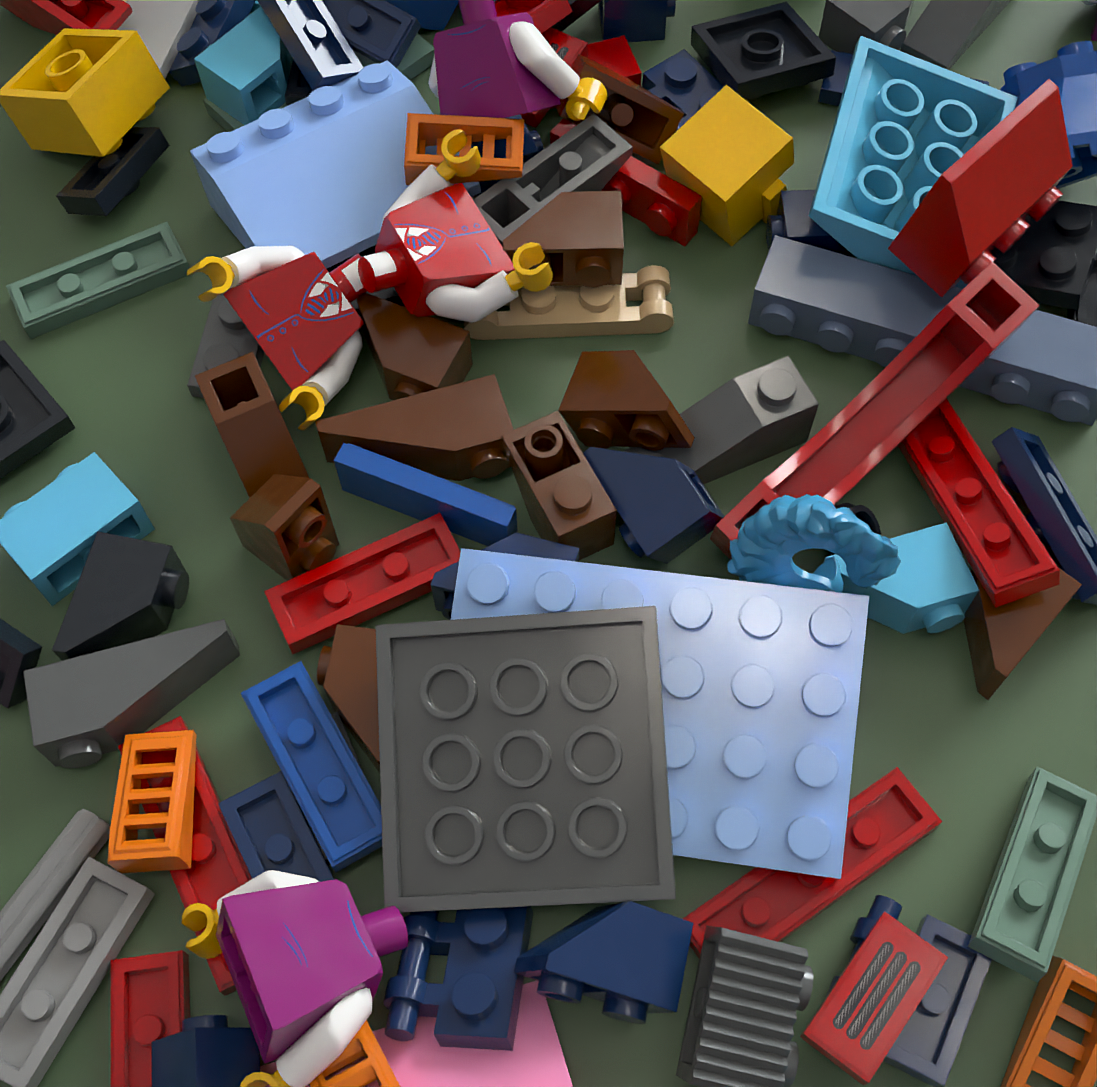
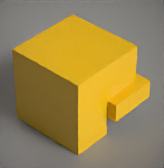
[660,85,794,246]

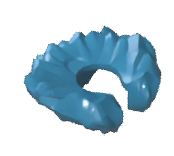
[727,494,901,593]

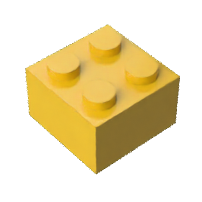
[0,28,170,157]

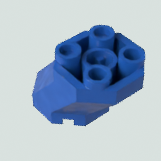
[1000,41,1097,189]

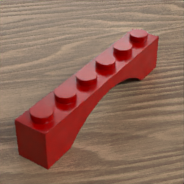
[710,262,1040,560]

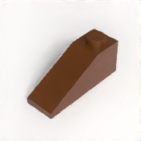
[315,374,514,481]

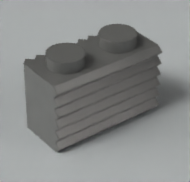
[676,925,813,1087]

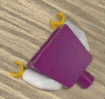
[428,0,607,121]
[182,870,408,1087]

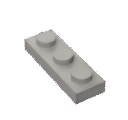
[0,856,155,1087]

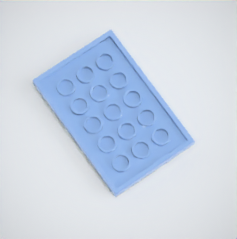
[451,548,869,879]

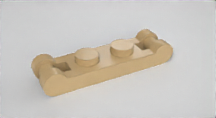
[464,265,674,340]

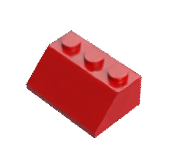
[888,79,1073,297]

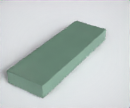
[6,222,190,339]
[968,767,1097,982]

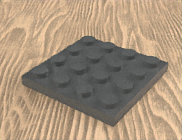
[375,606,676,912]

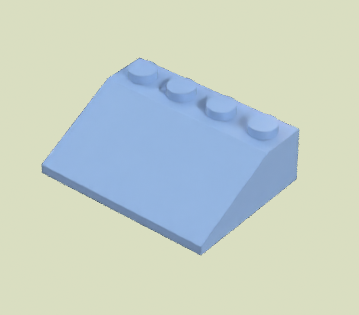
[190,60,481,269]

